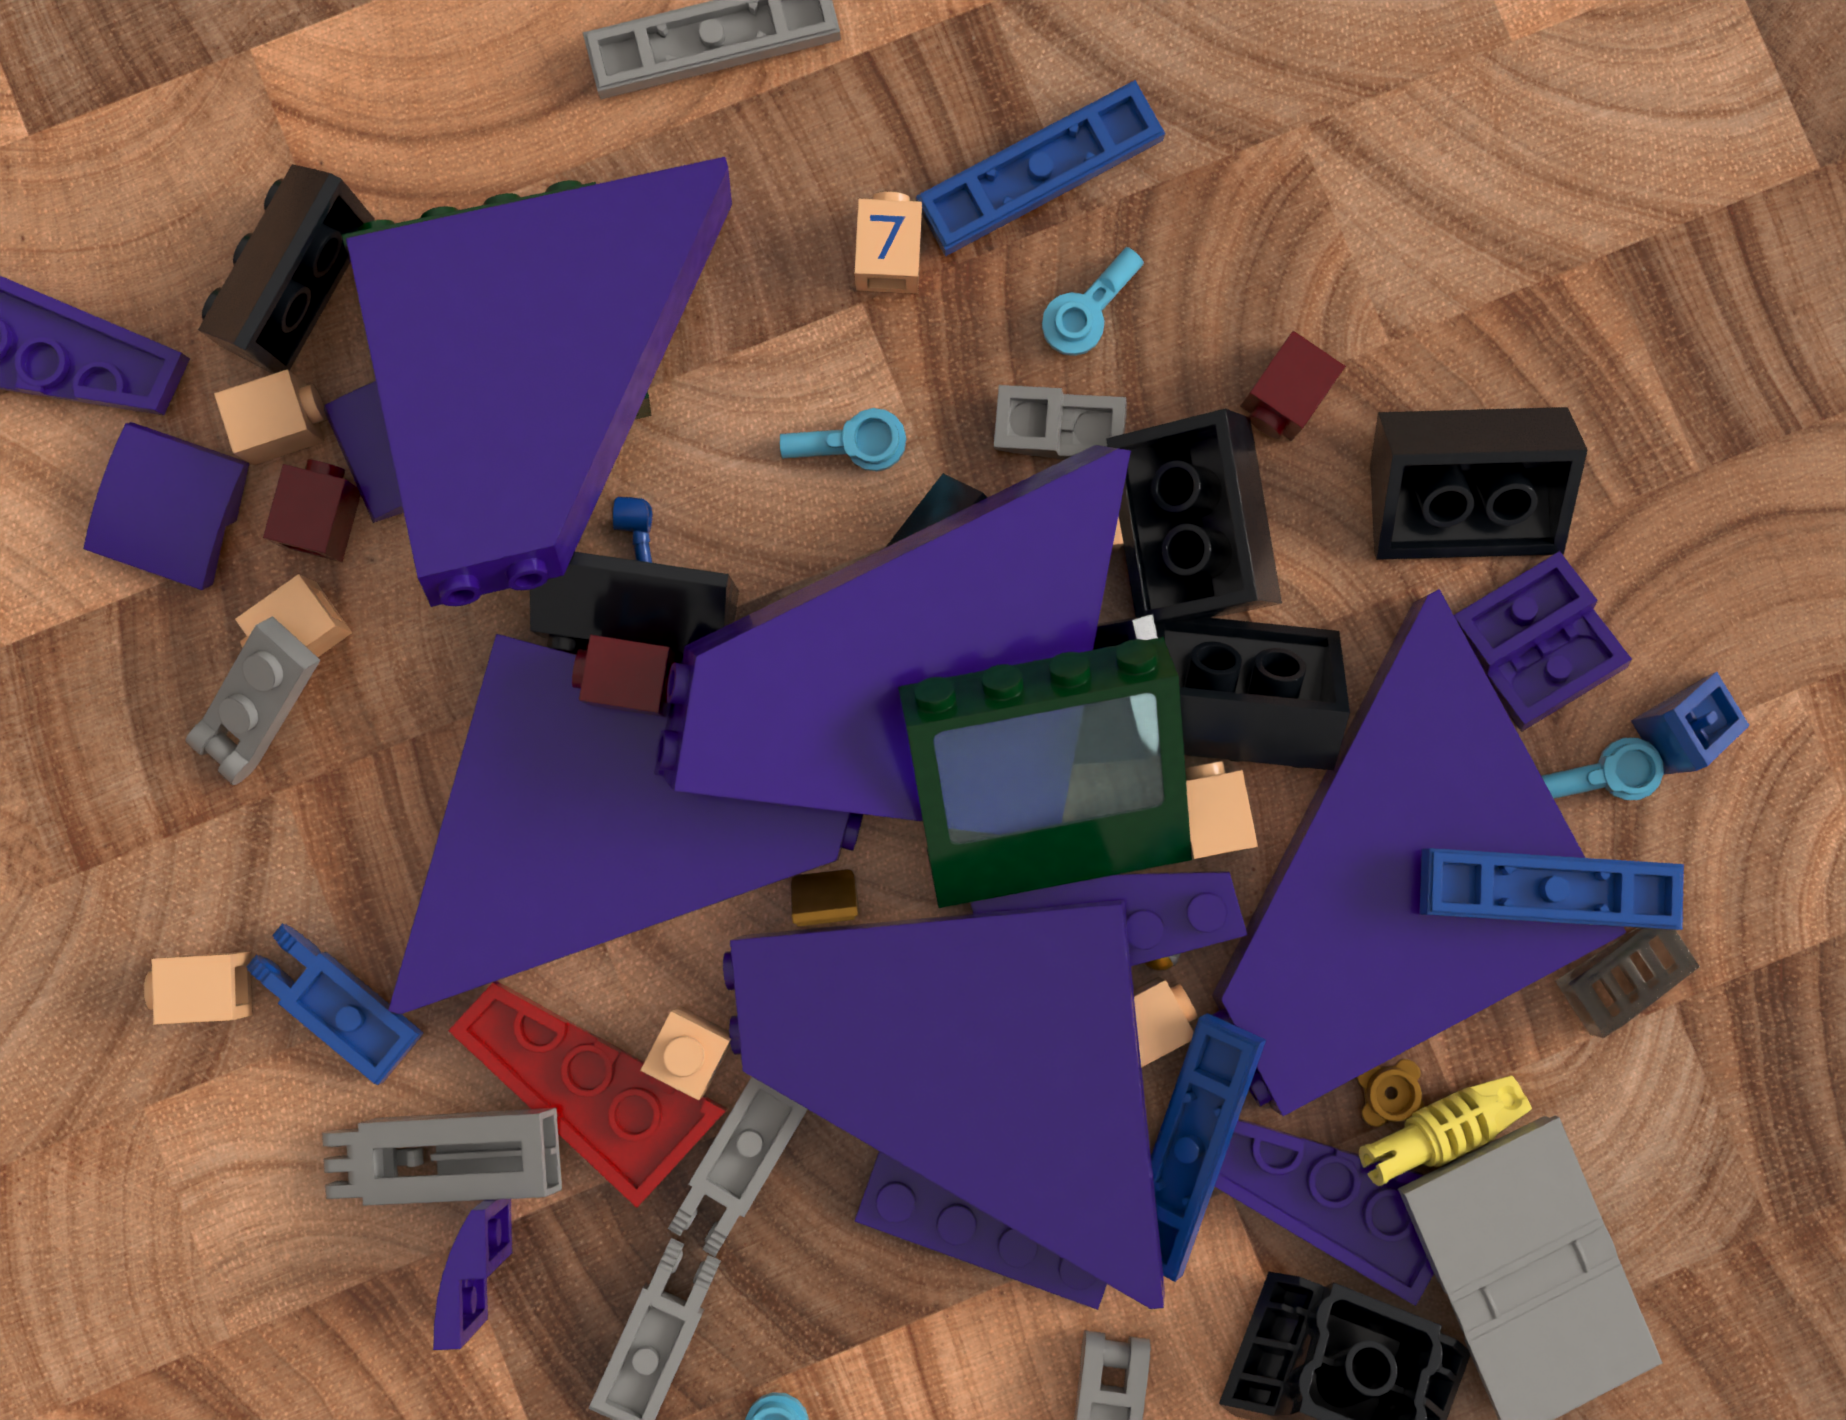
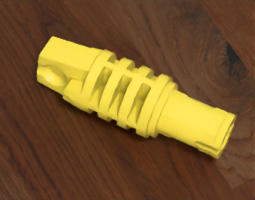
[1359,1075,1532,1186]

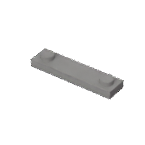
[583,0,841,99]

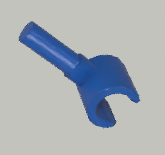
[613,497,653,563]

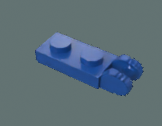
[246,923,424,1085]

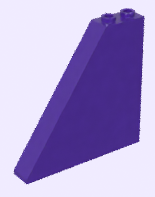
[346,157,732,607]
[656,445,1131,832]
[1211,589,1626,1116]
[388,634,863,1014]
[723,900,1165,1309]

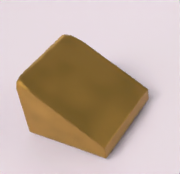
[791,869,859,927]

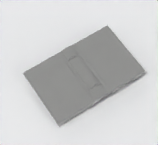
[1398,1115,1663,1420]

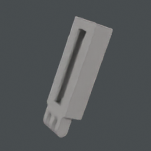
[322,1108,562,1206]

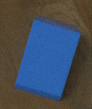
[1631,672,1750,775]

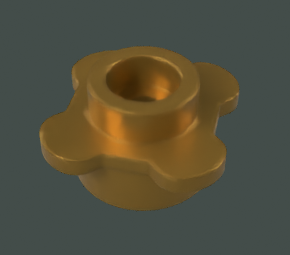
[1356,1059,1425,1127]

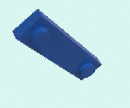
[916,80,1165,257]
[1420,848,1684,930]
[1151,1013,1266,1282]

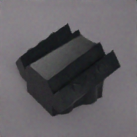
[1219,1272,1471,1420]

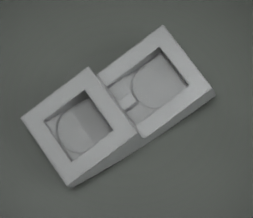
[994,385,1127,460]

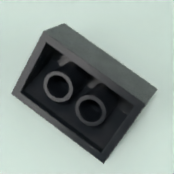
[198,164,375,374]
[1370,407,1588,560]
[1106,408,1282,624]
[530,552,739,663]
[1155,618,1350,771]

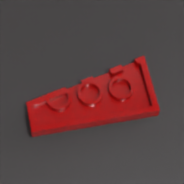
[448,981,728,1208]

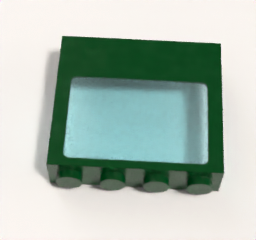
[898,637,1192,908]

